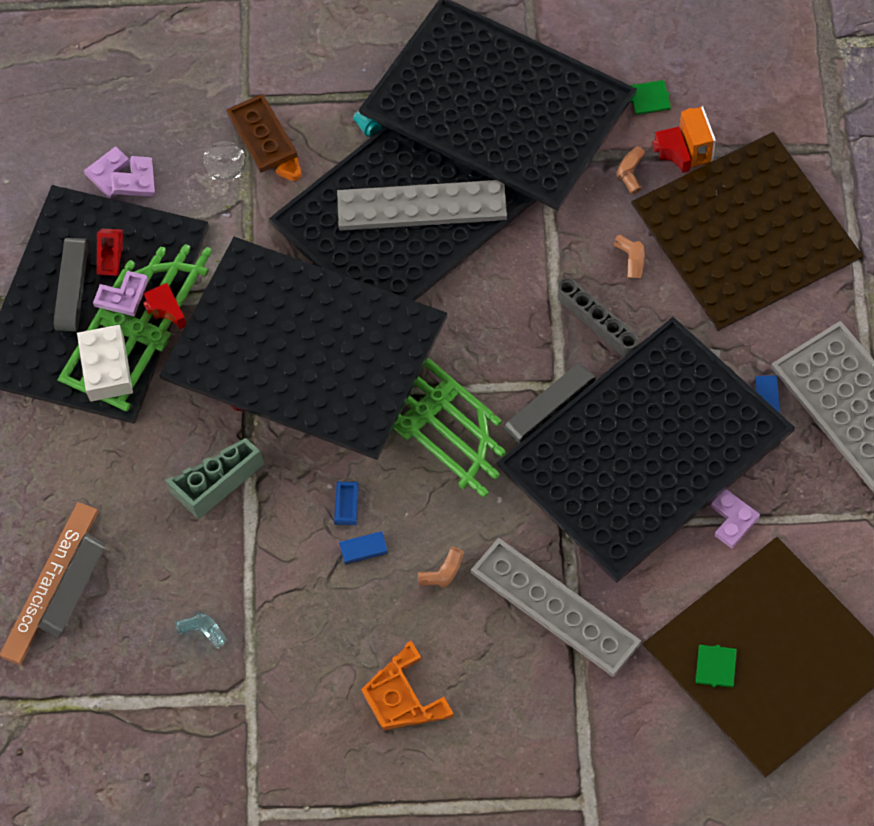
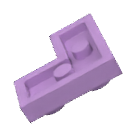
[84,146,130,199]
[111,156,155,197]
[93,271,148,316]
[711,489,760,549]

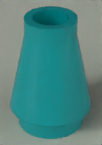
[353,111,382,137]

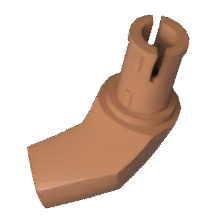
[616,147,645,195]
[613,235,645,278]
[418,547,464,588]

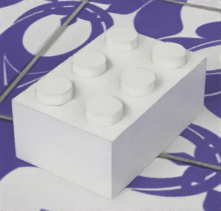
[77,325,133,402]

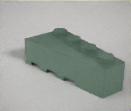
[166,438,264,520]

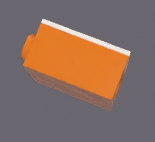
[680,106,716,168]

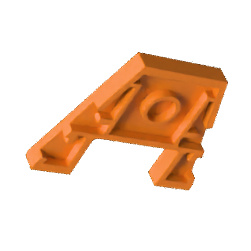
[361,641,454,730]

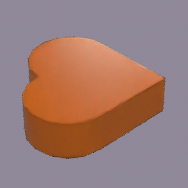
[276,158,302,181]

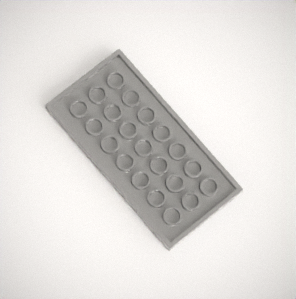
[771,321,874,493]

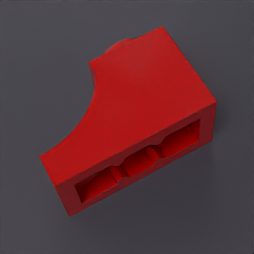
[652,126,691,173]
[97,229,123,276]
[143,283,187,330]

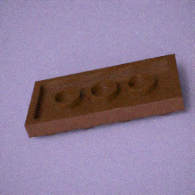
[226,94,298,173]

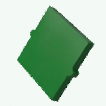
[630,80,671,115]
[695,645,737,688]

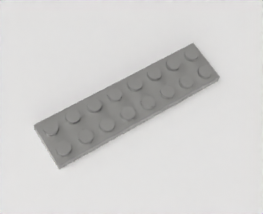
[337,180,507,231]
[471,538,641,677]

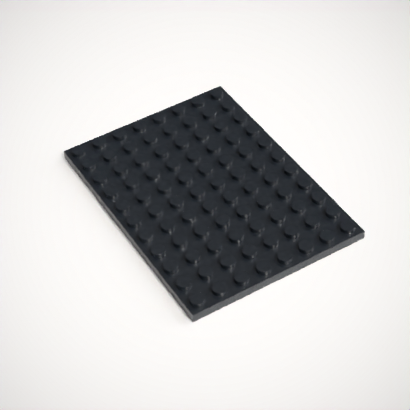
[359,0,637,211]
[269,126,536,301]
[0,185,209,424]
[159,236,448,460]
[497,317,795,583]

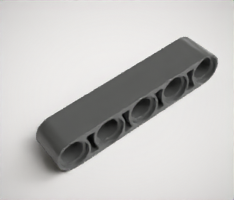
[54,238,88,332]
[558,278,638,357]
[504,363,596,444]
[37,533,106,638]

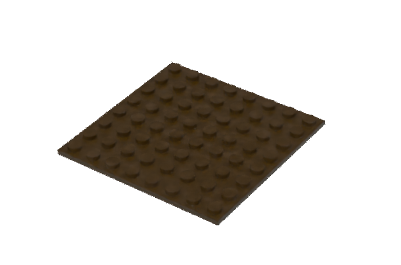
[631,131,863,331]
[642,537,874,778]

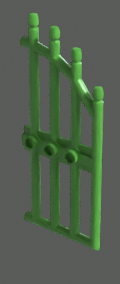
[57,244,212,411]
[393,358,506,498]

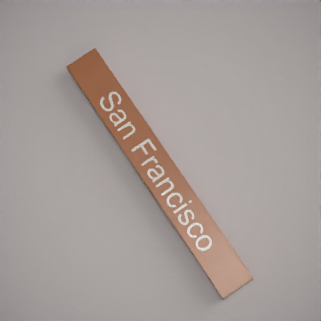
[0,502,98,666]

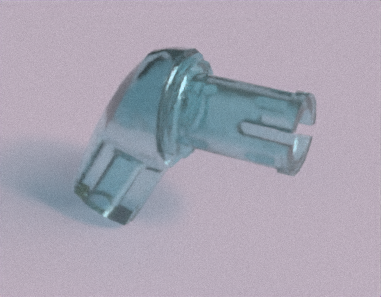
[175,612,227,649]

